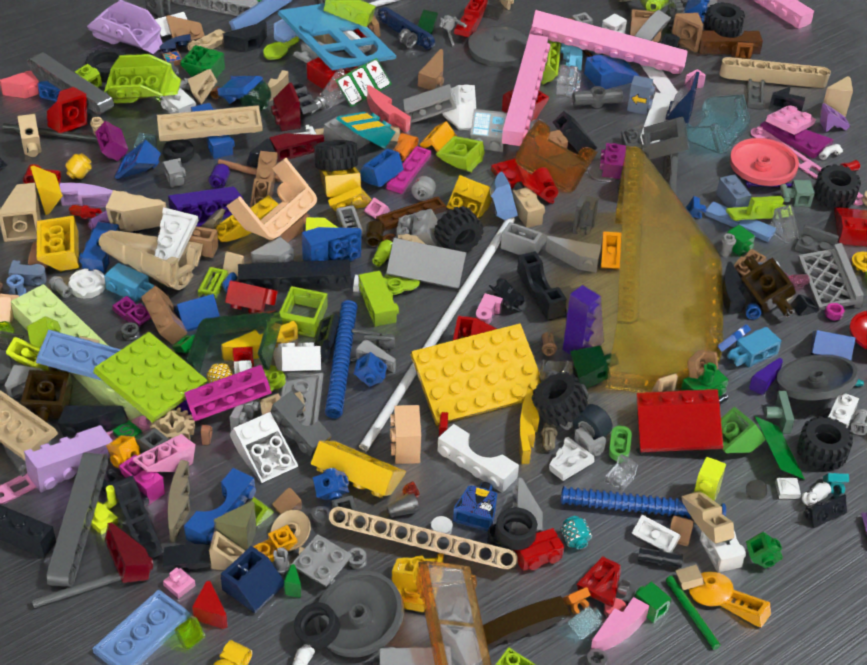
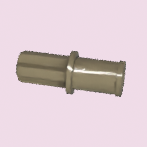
[541,422,558,451]

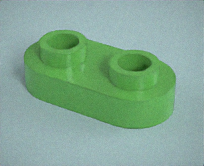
[609,426,632,462]

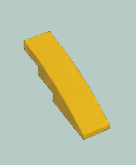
[519,389,539,464]

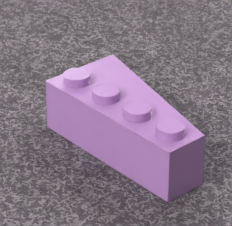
[24,425,113,493]

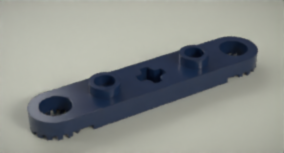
[377,7,435,50]

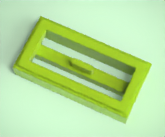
[198,267,228,300]

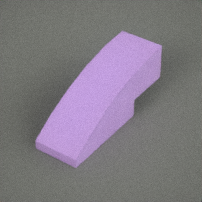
[60,183,113,208]

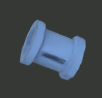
[7,274,27,297]

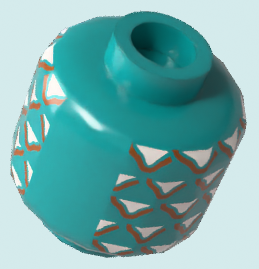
[561,516,592,550]

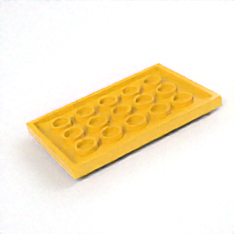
[410,323,541,426]

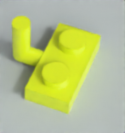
[91,485,119,535]

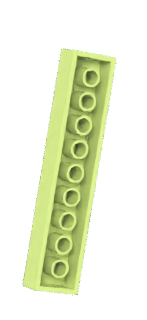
[10,284,143,421]

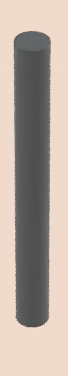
[32,572,121,608]

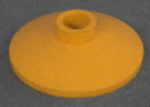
[689,572,733,606]

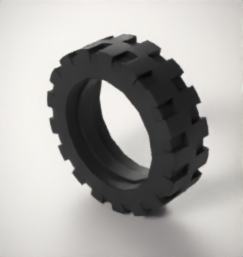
[85,48,126,83]

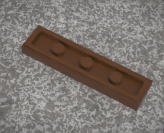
[376,196,447,231]

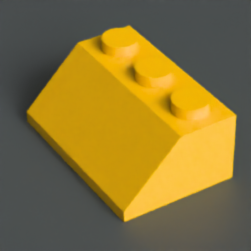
[37,216,79,271]

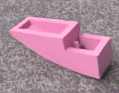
[591,597,649,651]

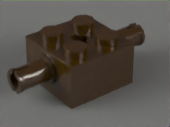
[741,256,796,318]
[21,366,73,422]

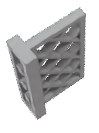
[798,243,864,311]

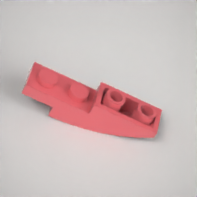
[367,85,411,133]

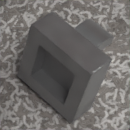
[616,577,637,606]

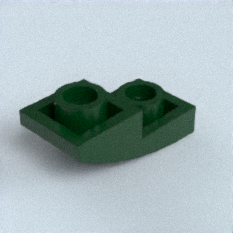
[418,10,438,35]

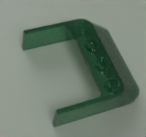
[187,310,282,373]

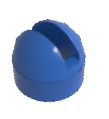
[745,303,761,320]

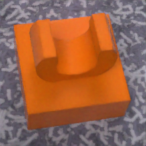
[562,587,590,615]

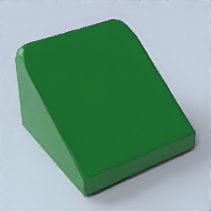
[284,564,301,598]

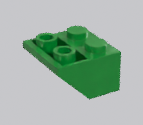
[180,45,225,79]

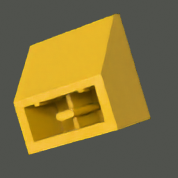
[447,175,493,219]

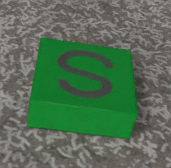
[112,420,142,438]

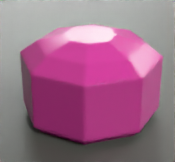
[825,303,845,321]

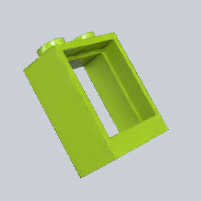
[277,286,328,338]

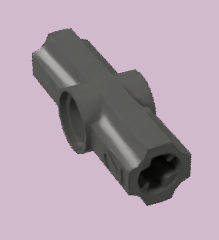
[572,86,623,108]

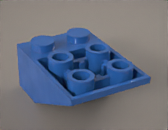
[302,227,361,261]

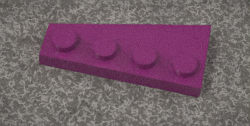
[760,120,834,159]

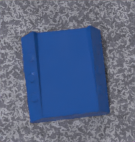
[217,76,263,104]

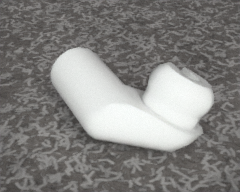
[819,144,843,160]

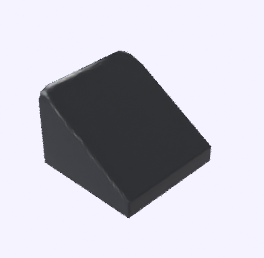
[791,294,819,316]

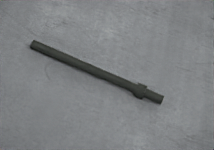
[3,123,98,142]

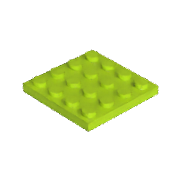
[93,332,208,423]

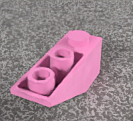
[133,434,195,472]

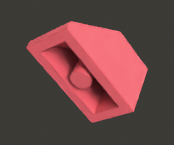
[0,70,39,99]

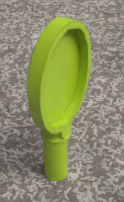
[263,36,300,60]

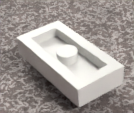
[632,515,681,553]

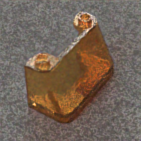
[515,119,598,192]

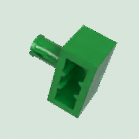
[681,363,729,396]

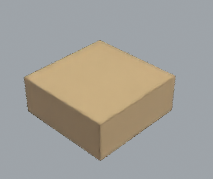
[676,565,704,590]

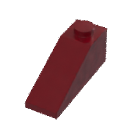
[269,133,324,162]
[105,522,153,583]

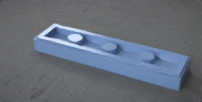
[705,201,777,242]

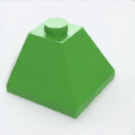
[721,406,766,453]

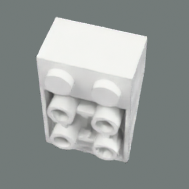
[230,412,298,484]

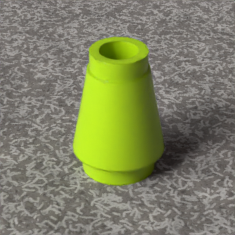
[372,240,393,266]

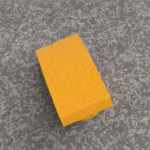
[253,525,298,562]

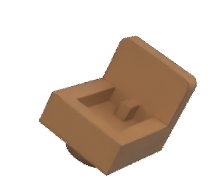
[687,349,718,379]

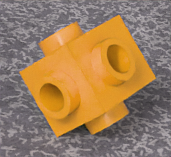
[106,435,141,468]

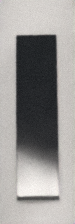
[293,83,319,114]
[113,475,164,559]

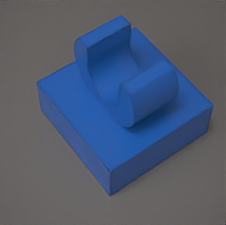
[685,196,706,222]

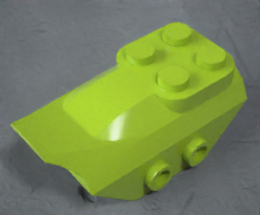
[104,54,181,103]

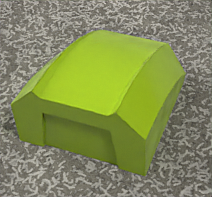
[435,136,485,173]

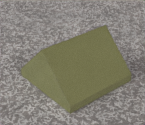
[214,501,256,551]

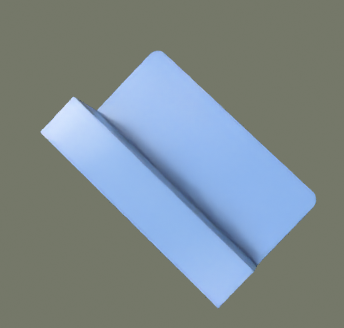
[274,19,299,43]

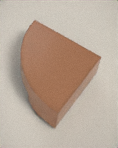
[201,425,213,445]

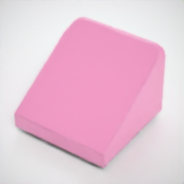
[684,69,706,88]
[364,198,390,219]

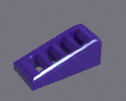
[749,358,783,395]

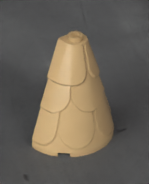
[99,230,203,290]

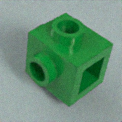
[746,531,783,569]

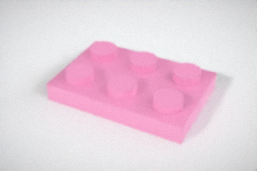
[766,106,816,135]

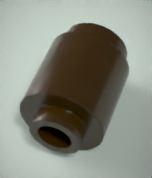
[365,221,384,247]

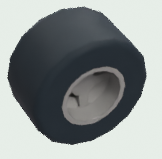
[573,404,613,440]

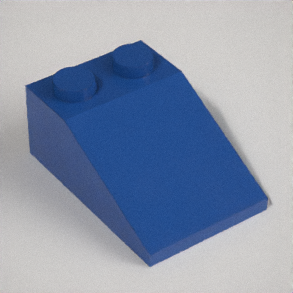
[584,55,639,89]

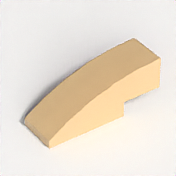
[681,491,734,544]

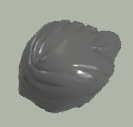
[539,359,573,382]

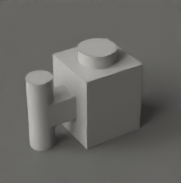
[294,39,326,63]

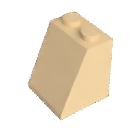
[0,183,41,242]

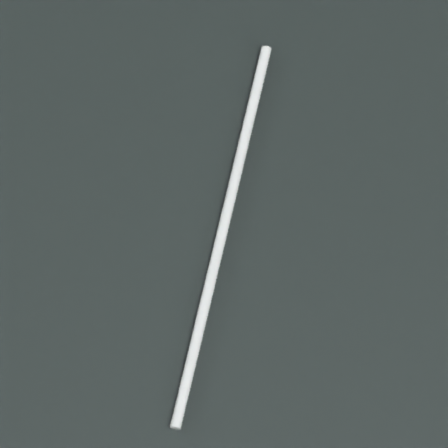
[359,217,515,451]

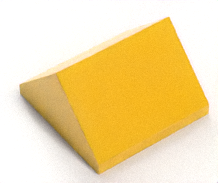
[31,166,63,215]

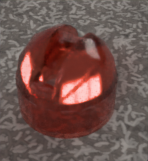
[402,481,420,498]

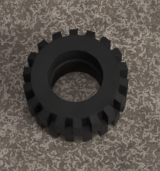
[704,2,745,38]
[314,140,358,171]
[813,164,861,209]
[434,206,484,253]
[532,372,588,426]
[797,416,853,471]

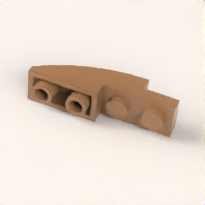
[250,151,278,208]

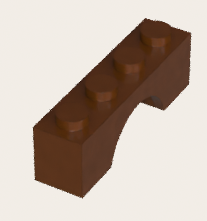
[699,31,763,54]

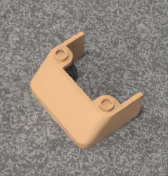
[226,158,317,240]

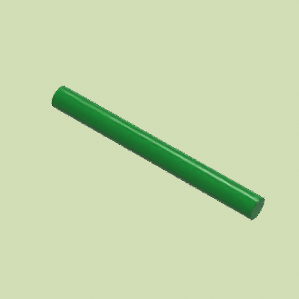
[665,576,721,650]

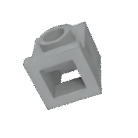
[163,158,186,188]

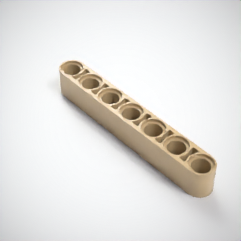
[719,57,831,88]

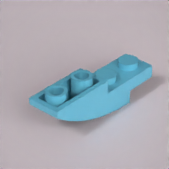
[560,43,583,79]

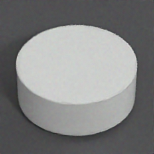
[431,516,452,538]

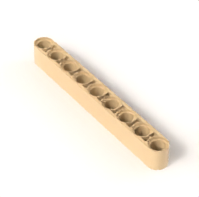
[329,507,518,569]

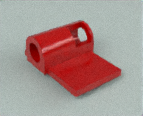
[515,165,559,204]

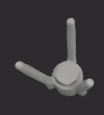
[440,15,467,46]

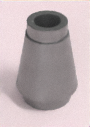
[386,493,420,518]

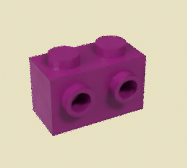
[95,120,129,161]
[599,143,626,179]

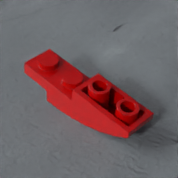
[454,0,488,37]

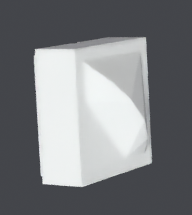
[775,478,801,499]

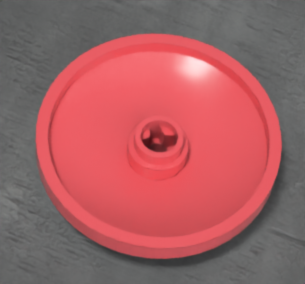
[730,138,799,186]

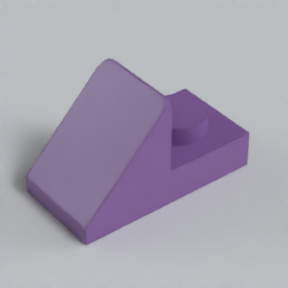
[820,103,850,132]

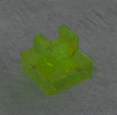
[174,616,206,650]

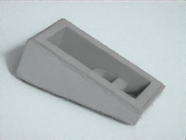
[336,205,364,236]
[356,339,396,372]

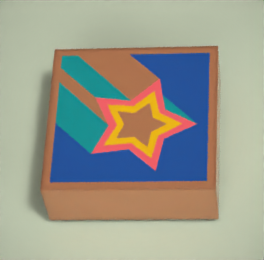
[162,51,182,66]

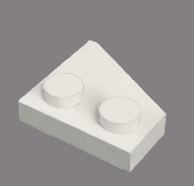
[549,437,594,481]

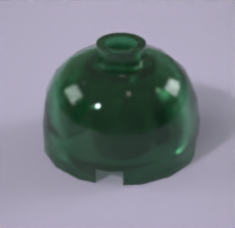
[238,80,272,111]

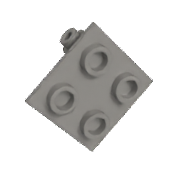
[291,534,353,588]

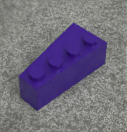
[168,186,244,227]
[562,285,604,355]

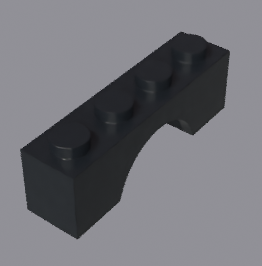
[517,251,567,319]

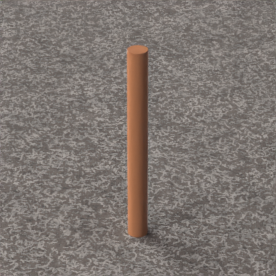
[218,159,282,182]

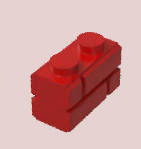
[512,528,564,571]

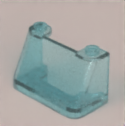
[686,95,750,154]

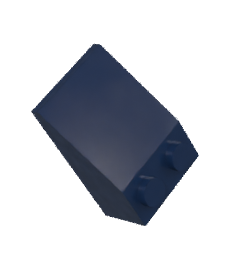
[665,71,700,127]

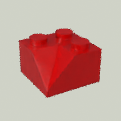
[47,87,87,133]

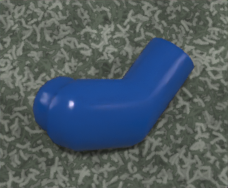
[222,272,238,293]

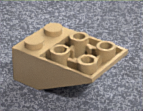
[105,190,167,232]

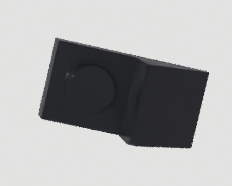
[769,87,805,112]

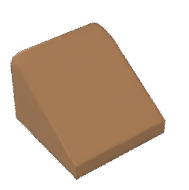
[272,487,302,515]
[670,516,694,547]

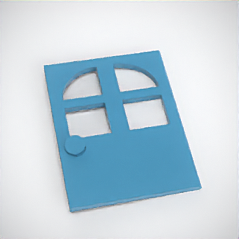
[278,3,397,70]

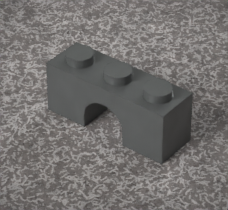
[270,391,332,457]

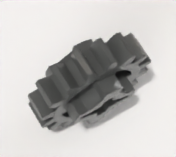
[666,0,685,33]

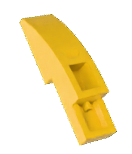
[215,195,279,242]
[221,321,298,361]

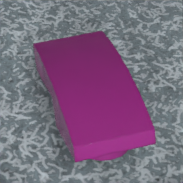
[112,296,151,327]

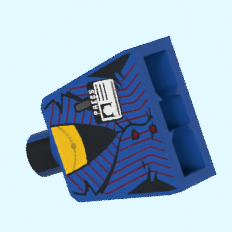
[453,482,497,532]

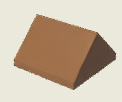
[672,13,703,52]

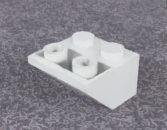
[272,343,321,371]

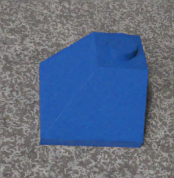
[115,140,161,179]

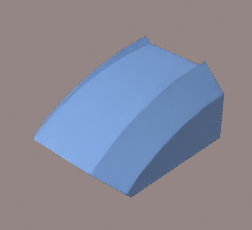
[490,172,518,220]

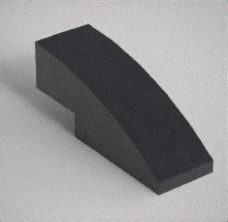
[722,262,745,315]

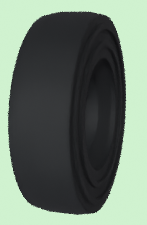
[163,139,194,163]

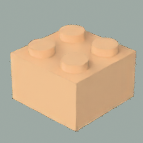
[390,405,421,464]

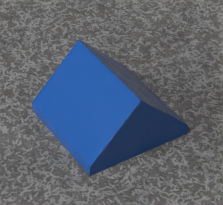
[173,294,221,332]

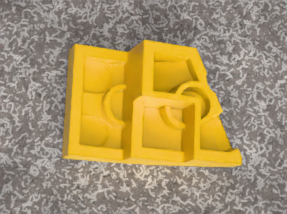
[391,553,444,613]

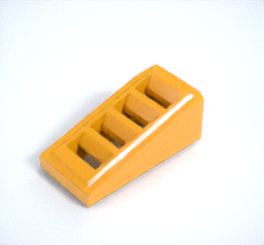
[720,590,771,628]

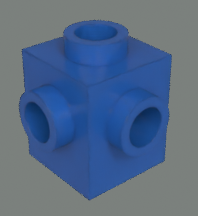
[354,352,387,387]
[313,468,349,500]

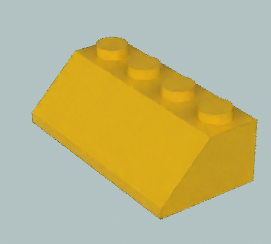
[311,441,406,498]

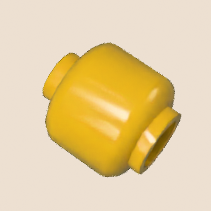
[65,153,92,179]

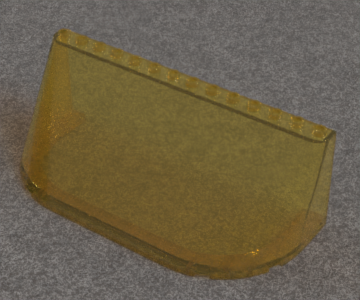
[606,146,723,393]

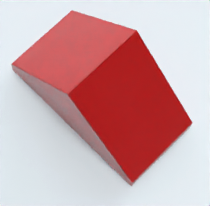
[192,580,228,629]

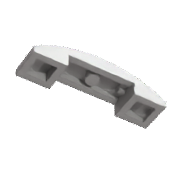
[635,10,671,41]

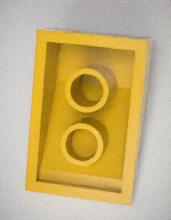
[319,167,361,199]

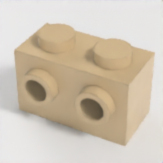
[513,187,545,228]

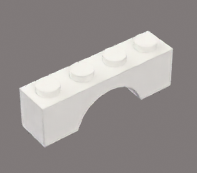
[437,424,519,493]

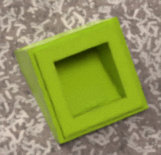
[250,497,274,526]

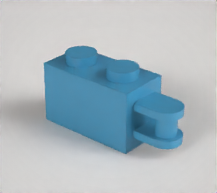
[104,263,155,302]
[727,327,782,368]

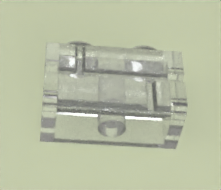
[556,65,581,98]

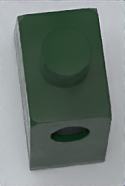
[570,346,619,389]

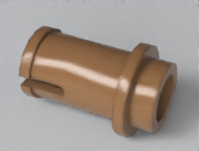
[541,332,557,356]

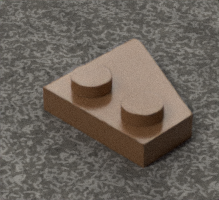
[166,15,205,45]

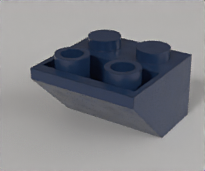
[221,546,285,613]

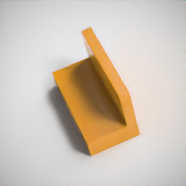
[420,121,457,152]

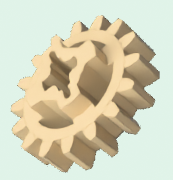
[150,407,195,440]

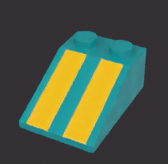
[336,112,396,149]

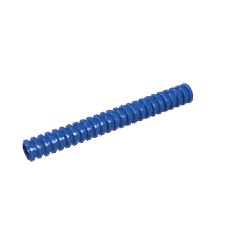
[325,300,357,419]
[561,486,726,519]

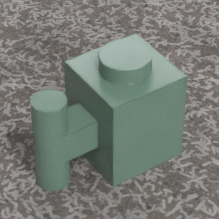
[780,180,815,207]

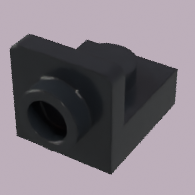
[661,33,680,48]

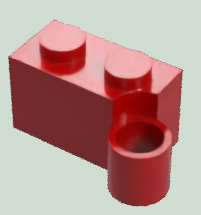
[225,280,278,314]

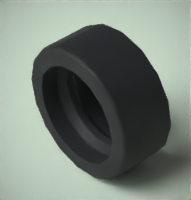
[495,507,538,550]
[294,602,340,649]

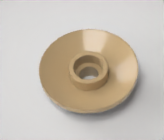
[271,510,311,552]

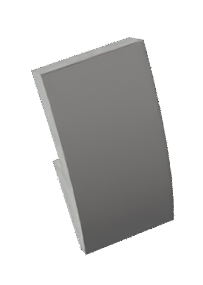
[230,399,260,431]

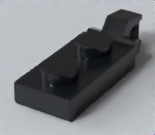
[314,313,339,361]

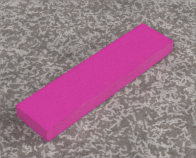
[386,146,431,194]

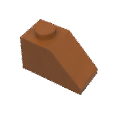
[731,42,754,59]

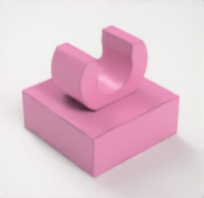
[163,568,195,599]

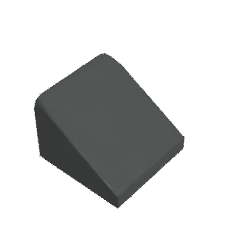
[330,495,357,521]

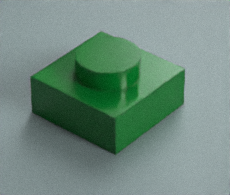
[172,334,199,353]

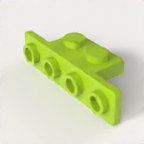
[726,196,793,221]

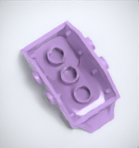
[87,0,163,54]

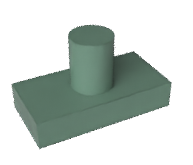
[764,391,795,434]

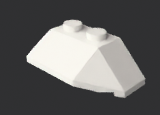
[442,84,476,131]

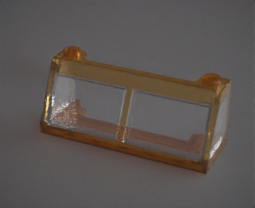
[416,561,491,665]

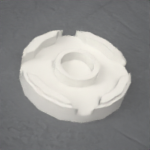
[68,269,106,299]

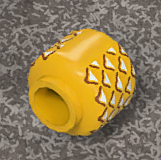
[206,363,234,383]

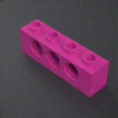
[184,365,272,421]

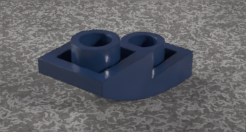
[159,34,191,54]

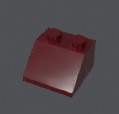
[271,82,301,132]

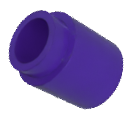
[208,164,230,189]

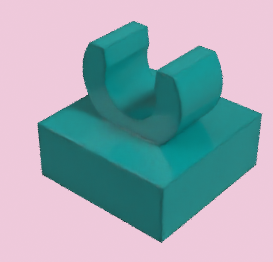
[823,473,849,494]

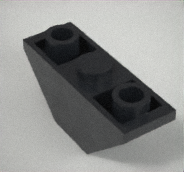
[222,21,267,52]

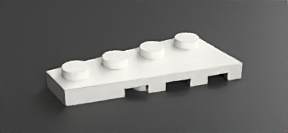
[155,207,199,262]

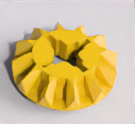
[851,251,867,273]

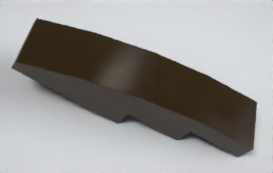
[475,596,571,651]

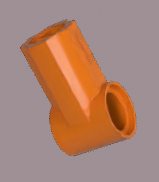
[393,133,419,161]

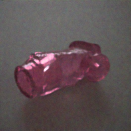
[785,273,810,288]

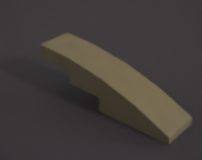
[168,460,190,543]

